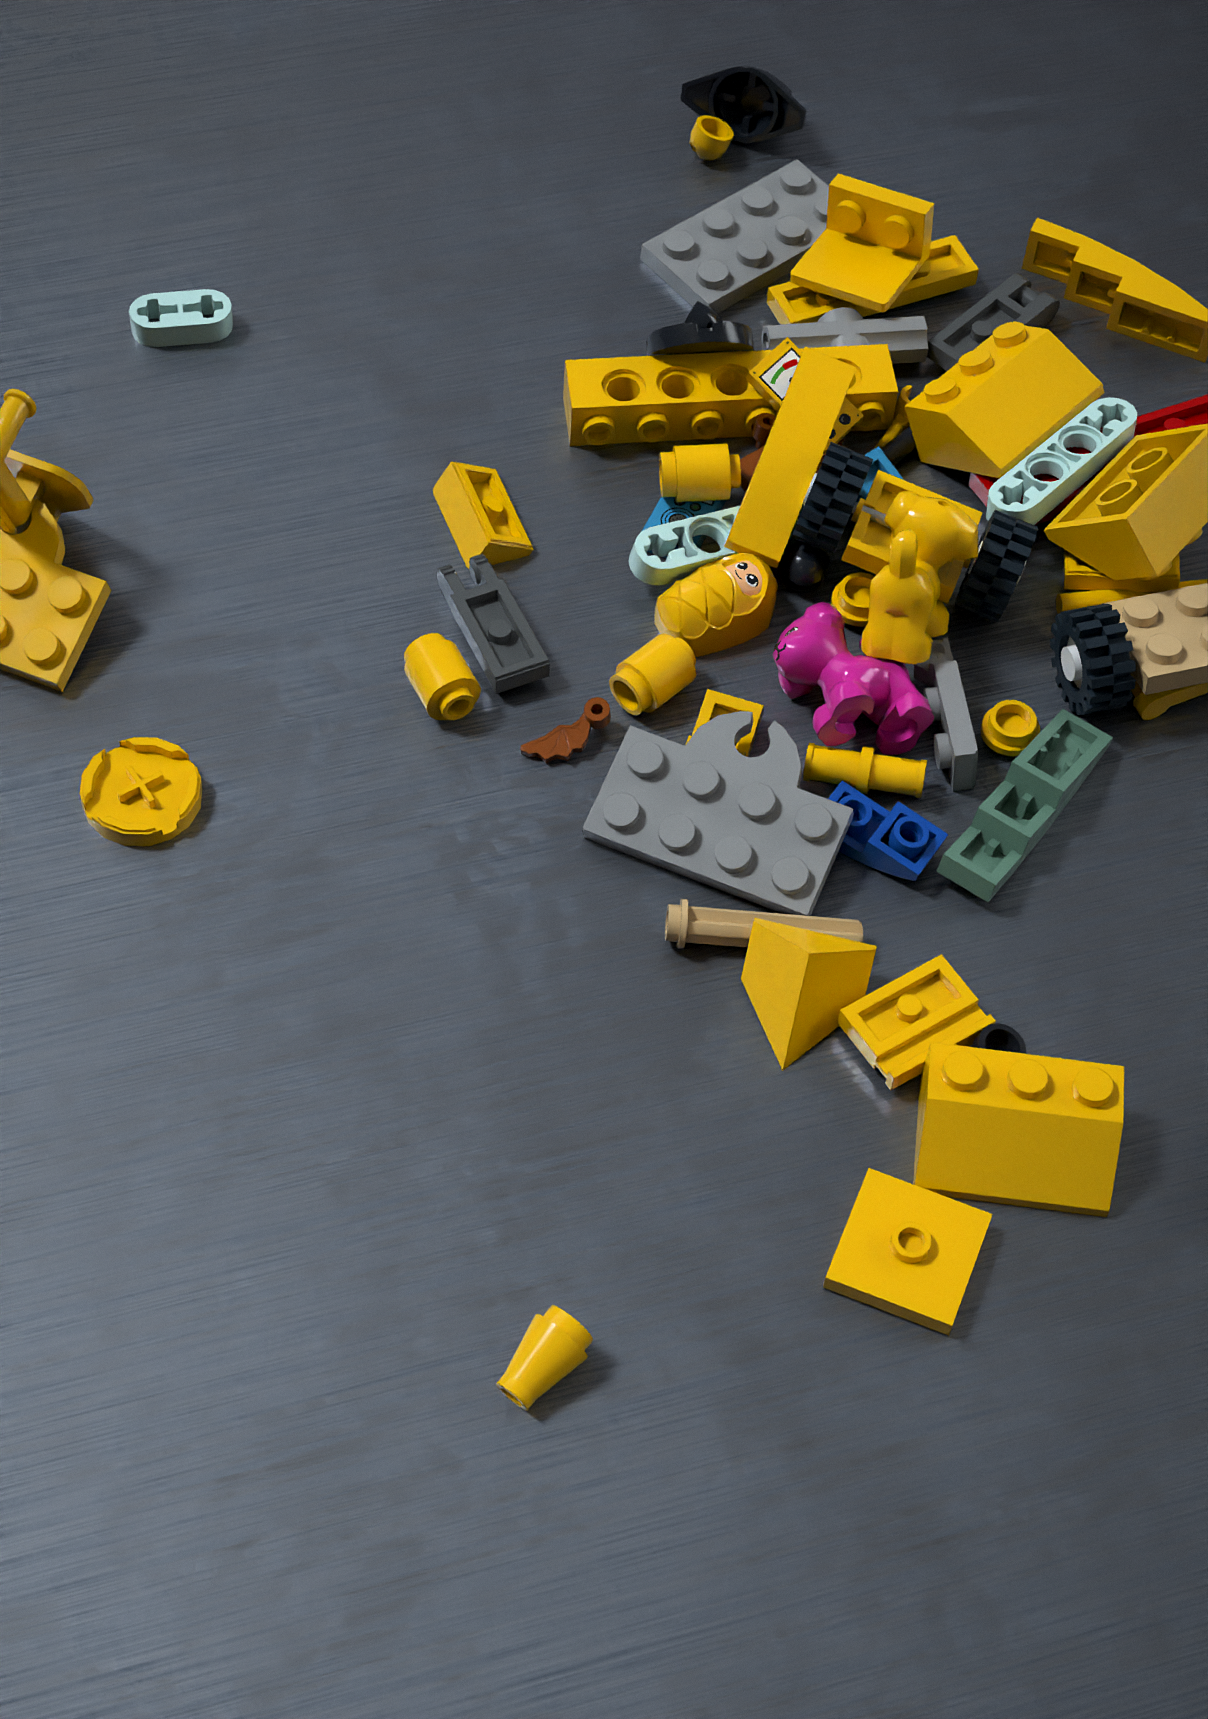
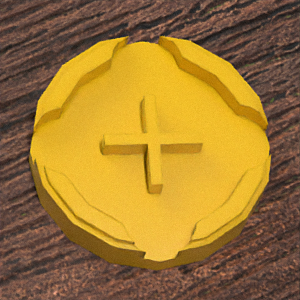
[79,737,202,846]

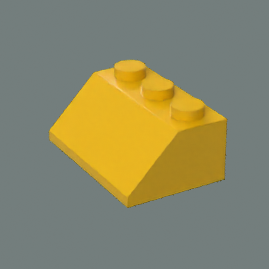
[905,322,1105,479]
[1044,423,1208,581]
[913,1042,1124,1217]

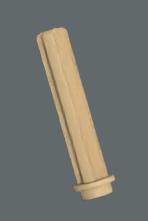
[665,899,863,949]

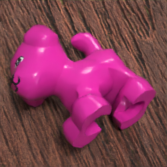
[773,602,934,755]

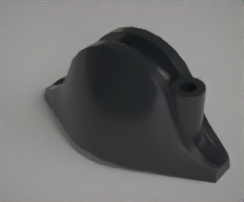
[680,66,807,143]

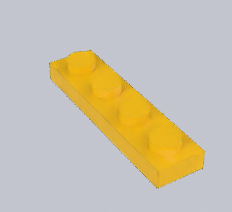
[766,235,979,325]

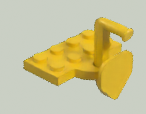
[0,389,112,692]

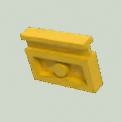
[837,954,996,1091]

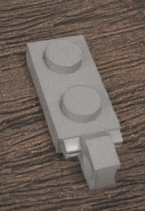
[913,637,978,791]

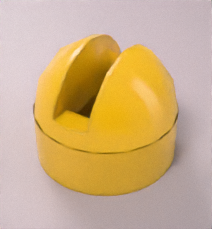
[689,115,734,161]

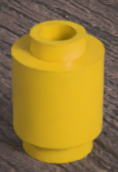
[659,443,741,502]
[404,633,481,720]
[609,633,696,715]

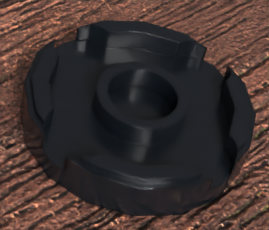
[646,321,754,356]

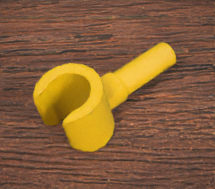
[875,385,913,449]

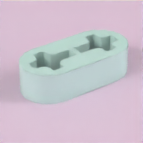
[129,289,233,347]

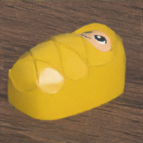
[654,553,777,657]

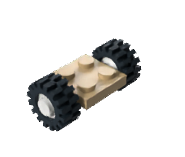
[1050,583,1208,715]

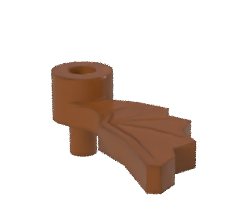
[520,697,611,764]

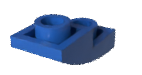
[828,780,948,881]

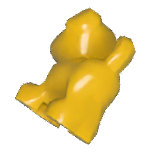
[861,491,978,664]

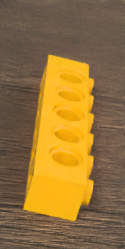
[563,344,898,446]

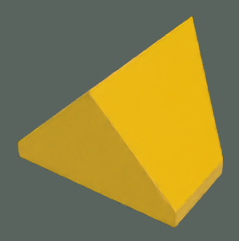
[741,918,877,1071]

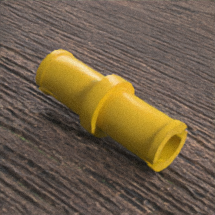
[803,743,927,798]

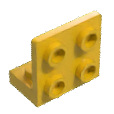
[790,173,935,312]

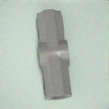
[761,307,928,364]

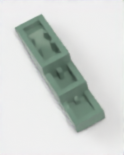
[936,709,1113,902]

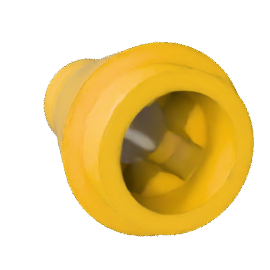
[496,1305,593,1411]

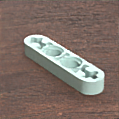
[986,397,1137,525]
[628,505,806,585]

